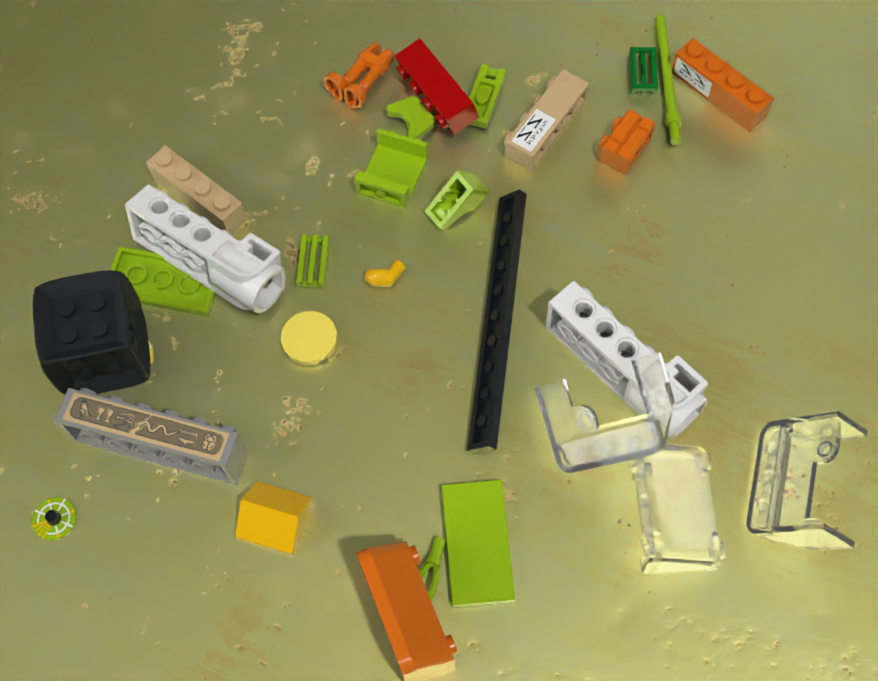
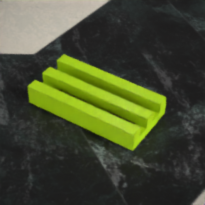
[296,234,330,288]

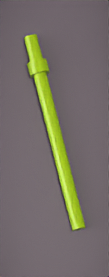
[655,15,682,145]

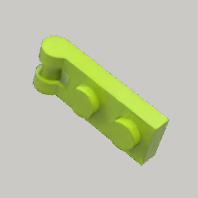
[469,63,508,129]

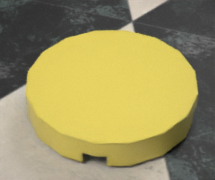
[281,311,338,366]

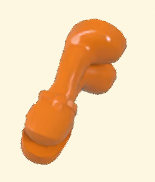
[323,42,395,109]

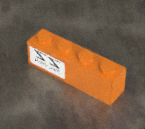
[672,38,774,132]

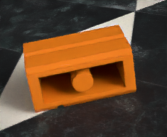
[598,110,656,174]

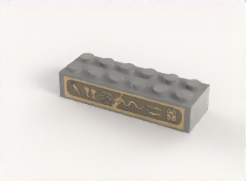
[54,388,248,486]

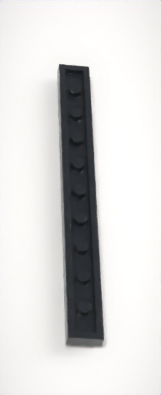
[467,189,527,454]

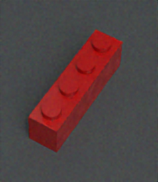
[394,38,480,135]

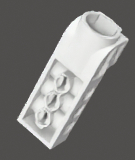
[125,184,286,314]
[545,281,708,440]

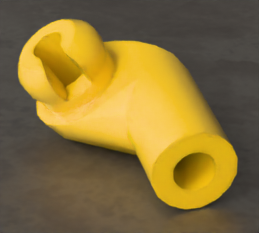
[364,260,406,287]

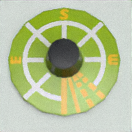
[31,497,76,541]

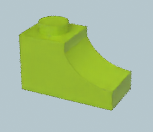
[425,171,490,230]

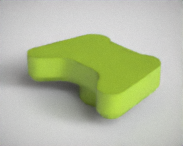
[387,96,435,139]

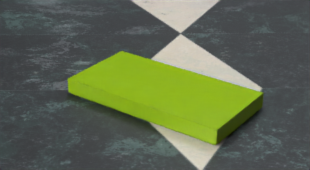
[110,246,216,317]
[442,480,515,608]

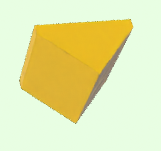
[235,481,314,555]

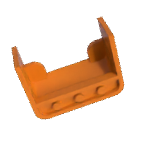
[356,541,458,681]

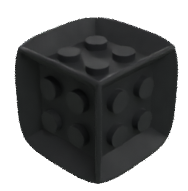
[33,270,151,395]

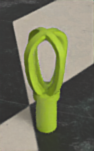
[419,537,447,601]

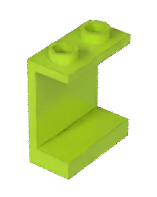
[354,128,429,209]

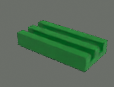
[629,47,658,94]

